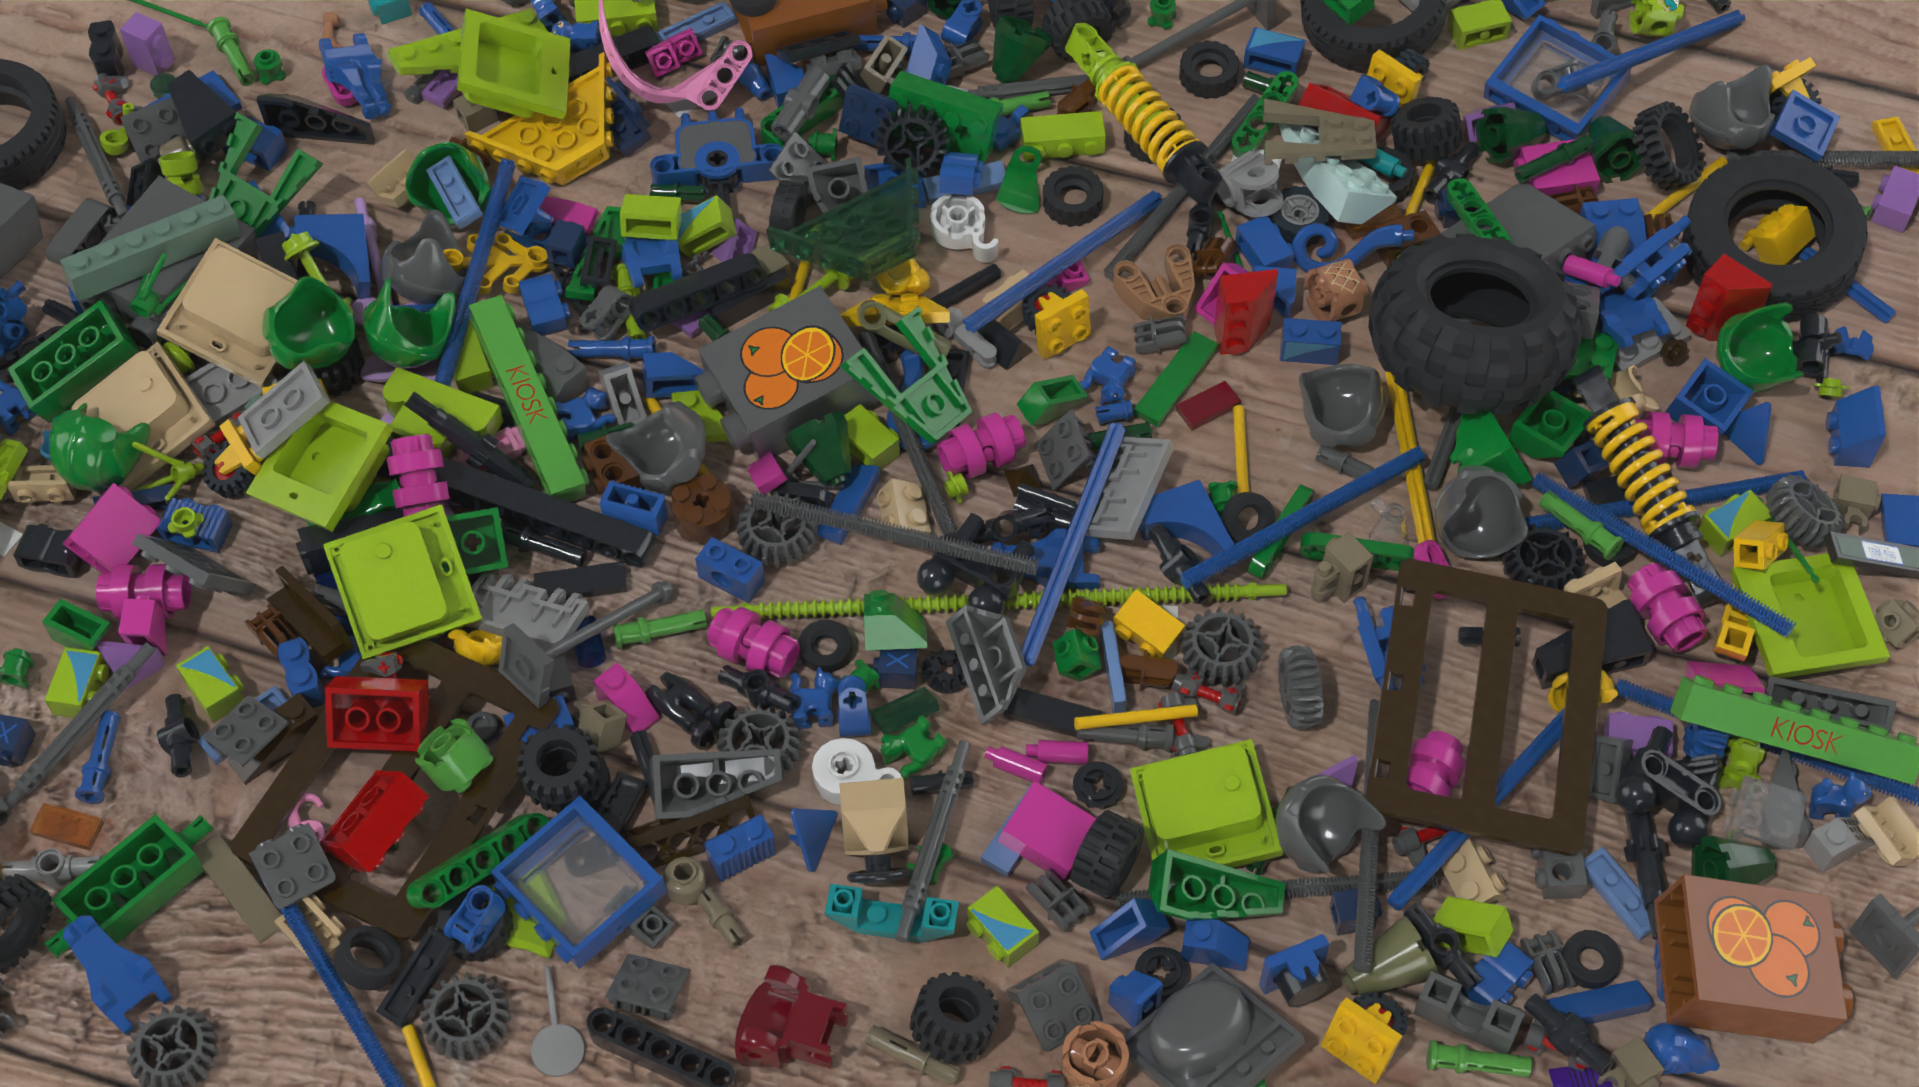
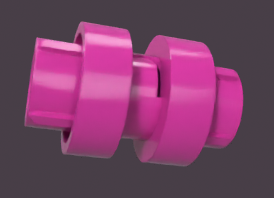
[1635,411,1718,469]
[937,412,1026,479]
[387,434,450,517]
[1628,563,1707,653]
[96,564,191,620]
[707,607,800,678]
[1406,731,1466,824]

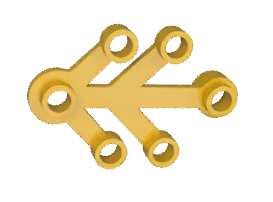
[443,233,549,295]

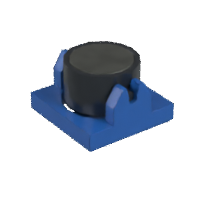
[1259,934,1332,1008]

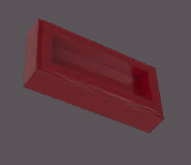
[1176,381,1241,431]

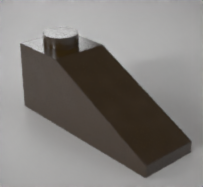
[227,693,318,785]

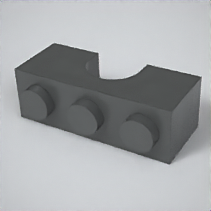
[1413,971,1525,1054]

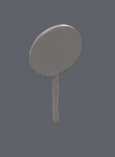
[531,966,585,1077]

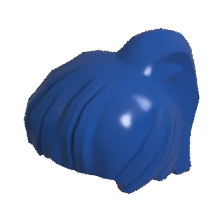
[1643,1022,1720,1075]

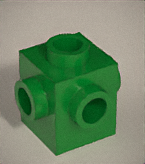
[1052,629,1102,682]

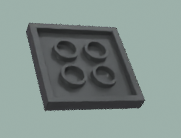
[132,533,256,596]

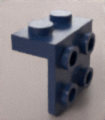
[605,76,652,157]
[838,84,899,147]

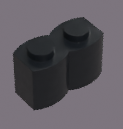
[88,20,124,76]
[13,524,83,578]

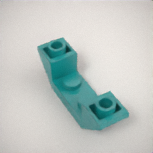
[825,884,959,943]

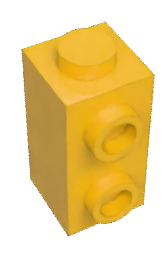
[1734,520,1788,570]

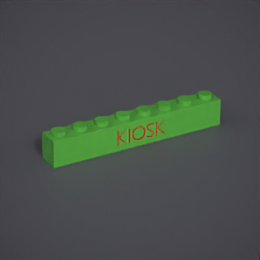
[469,295,589,502]
[1670,675,1919,785]

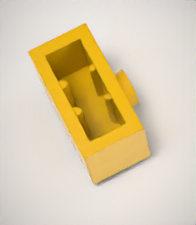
[1112,589,1185,658]

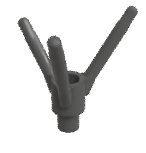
[771,439,844,493]

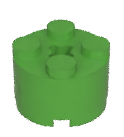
[415,719,493,793]

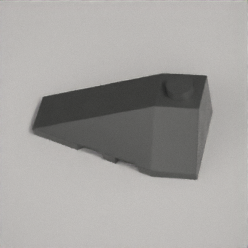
[806,156,883,267]
[514,320,590,414]
[649,749,782,820]

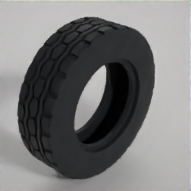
[1682,154,1868,321]

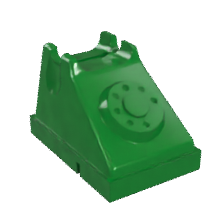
[1450,411,1532,485]

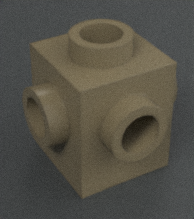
[1874,599,1919,648]

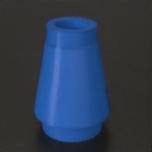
[737,61,772,101]

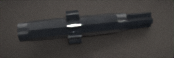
[404,391,536,488]
[1623,810,1666,940]

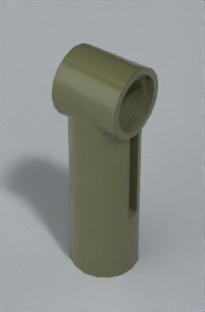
[856,300,952,357]

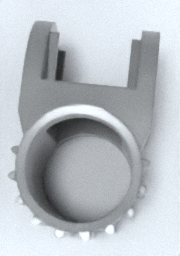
[1216,151,1283,217]

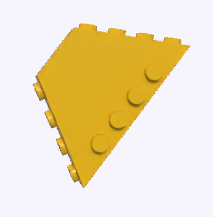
[464,52,614,186]

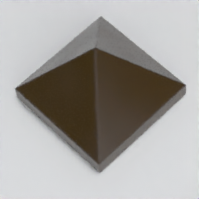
[1005,464,1042,497]

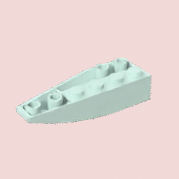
[1278,123,1397,224]

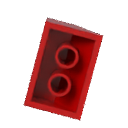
[1299,82,1391,143]
[1685,254,1773,341]
[1214,269,1278,355]
[325,676,429,752]
[319,770,429,872]

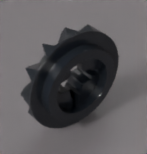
[922,647,967,693]
[1073,761,1123,810]
[1135,947,1187,998]

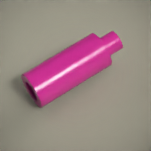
[1563,255,1621,288]
[1026,740,1088,765]
[984,746,1048,784]

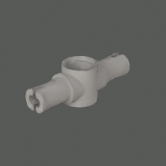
[1,848,103,888]

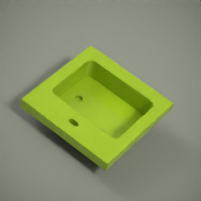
[457,8,570,119]
[246,400,394,532]
[323,504,483,661]
[1730,553,1890,678]
[1129,739,1283,868]

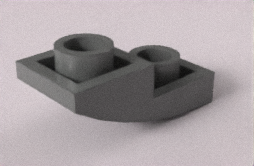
[603,885,675,949]

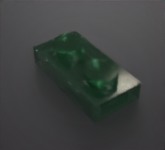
[869,686,940,735]

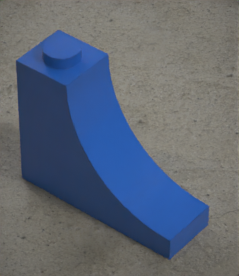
[289,214,371,299]
[1137,479,1235,569]

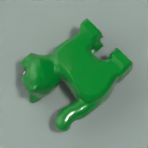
[880,715,947,780]

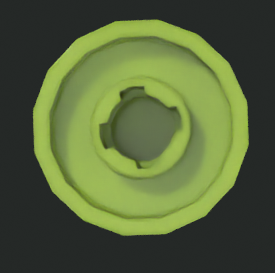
[159,151,203,195]

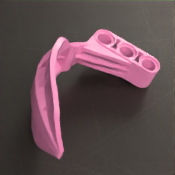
[599,0,752,110]

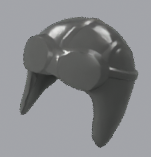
[1689,65,1776,150]
[381,210,468,304]
[1299,364,1386,447]
[606,401,706,493]
[1434,465,1528,558]
[1275,774,1386,873]

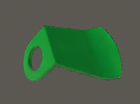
[996,145,1042,214]

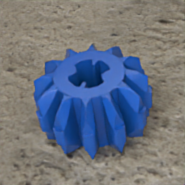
[1682,722,1729,758]

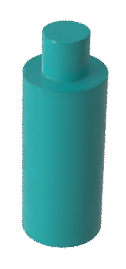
[1356,148,1407,179]

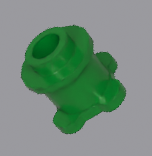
[1147,0,1176,30]
[253,49,286,85]
[808,128,838,162]
[1208,480,1238,519]
[0,648,34,688]
[841,659,880,696]

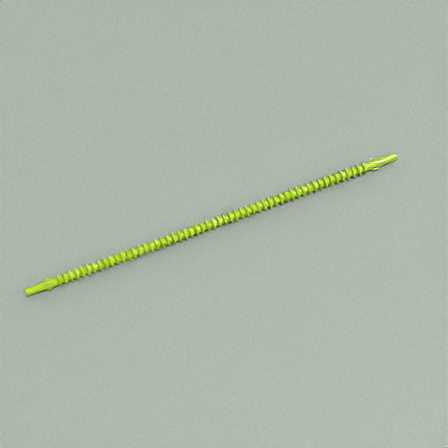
[711,582,1287,620]

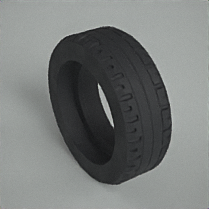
[1300,0,1447,72]
[0,59,67,190]

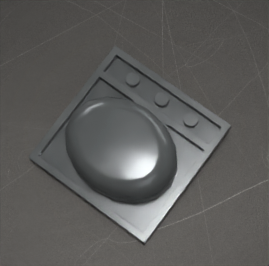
[1124,963,1305,1087]

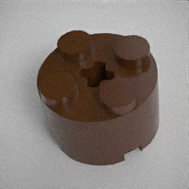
[671,473,734,545]

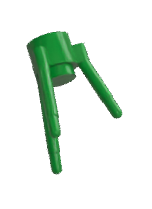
[130,253,187,319]

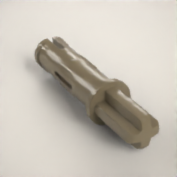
[865,1025,960,1085]

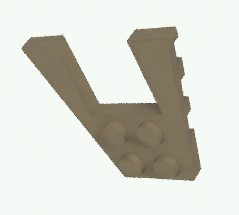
[1263,99,1377,165]

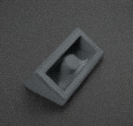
[1589,734,1633,803]

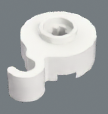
[930,194,998,263]
[812,738,902,805]

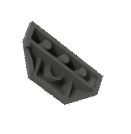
[946,605,1027,726]
[1765,676,1897,733]

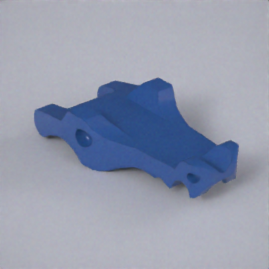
[319,33,392,119]
[622,237,682,288]
[1599,289,1669,349]
[991,529,1101,590]
[63,915,173,1035]

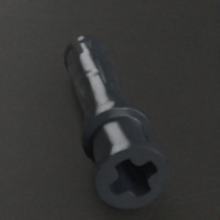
[501,518,587,567]

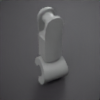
[932,306,997,369]

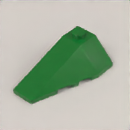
[1148,849,1286,920]

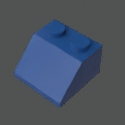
[1665,358,1754,434]
[1825,386,1886,468]

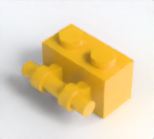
[1739,204,1815,265]

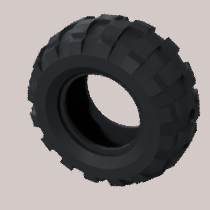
[1368,233,1583,415]

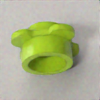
[1813,378,1850,397]
[944,471,969,505]
[168,507,204,538]

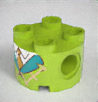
[1629,0,1684,38]

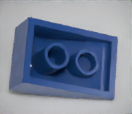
[1579,198,1650,288]

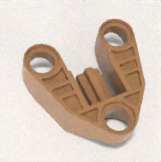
[1113,244,1195,321]

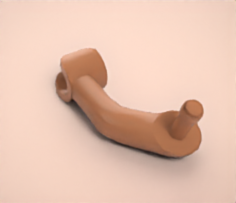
[322,12,344,49]

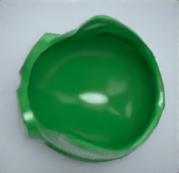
[405,142,492,229]
[262,276,355,369]
[363,277,456,369]
[1716,303,1804,393]
[49,403,151,491]

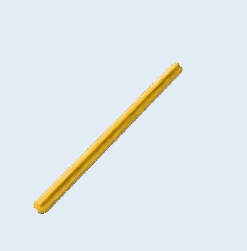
[1385,371,1436,544]

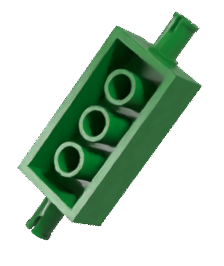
[44,814,213,959]

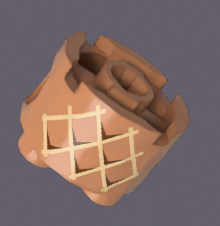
[1304,259,1368,321]
[1061,1021,1129,1087]

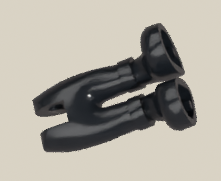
[645,671,737,750]

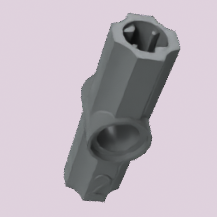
[771,67,830,142]

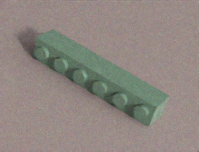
[60,195,240,302]

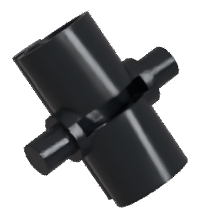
[1792,314,1842,384]
[1013,483,1077,538]

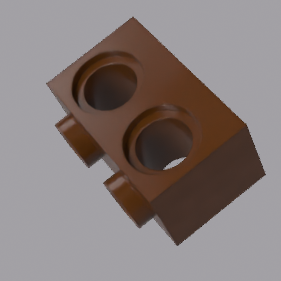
[1375,210,1441,268]
[582,435,641,496]

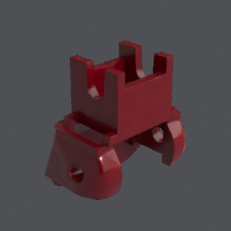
[734,964,848,1069]

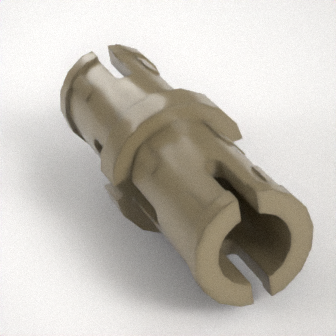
[696,887,748,949]

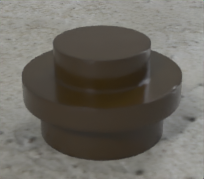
[1660,338,1687,366]

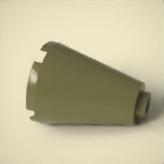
[1342,917,1438,997]

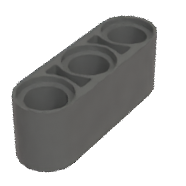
[46,198,117,266]

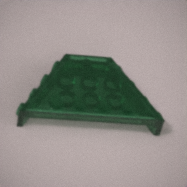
[766,157,921,281]

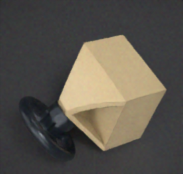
[839,778,911,883]

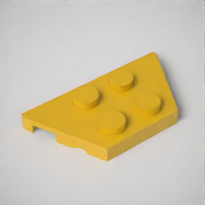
[840,293,950,327]

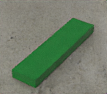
[1133,331,1219,427]

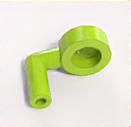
[100,103,134,156]

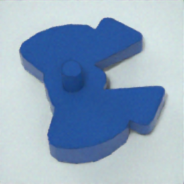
[1831,326,1874,361]

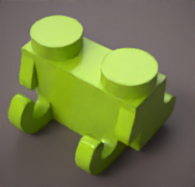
[1717,735,1765,793]

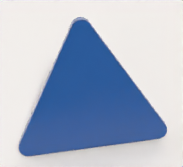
[1724,402,1772,465]
[789,808,837,872]

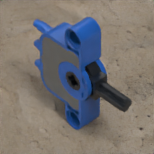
[650,107,783,208]

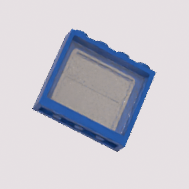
[1484,14,1632,141]
[491,796,667,969]

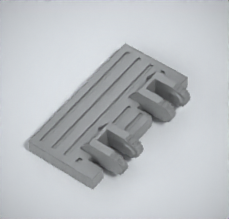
[1085,437,1174,540]
[467,572,590,649]

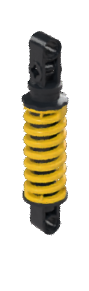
[1572,364,1724,608]

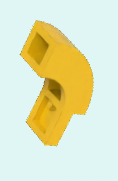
[1712,583,1755,661]

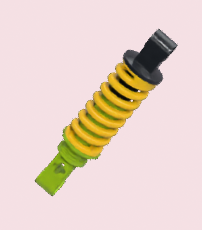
[1065,23,1222,204]

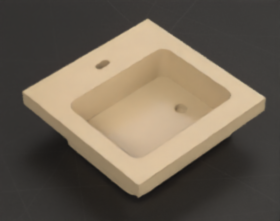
[156,238,298,388]
[71,342,216,491]

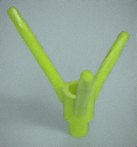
[132,442,204,501]

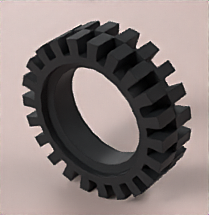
[1632,101,1704,191]
[0,874,53,975]

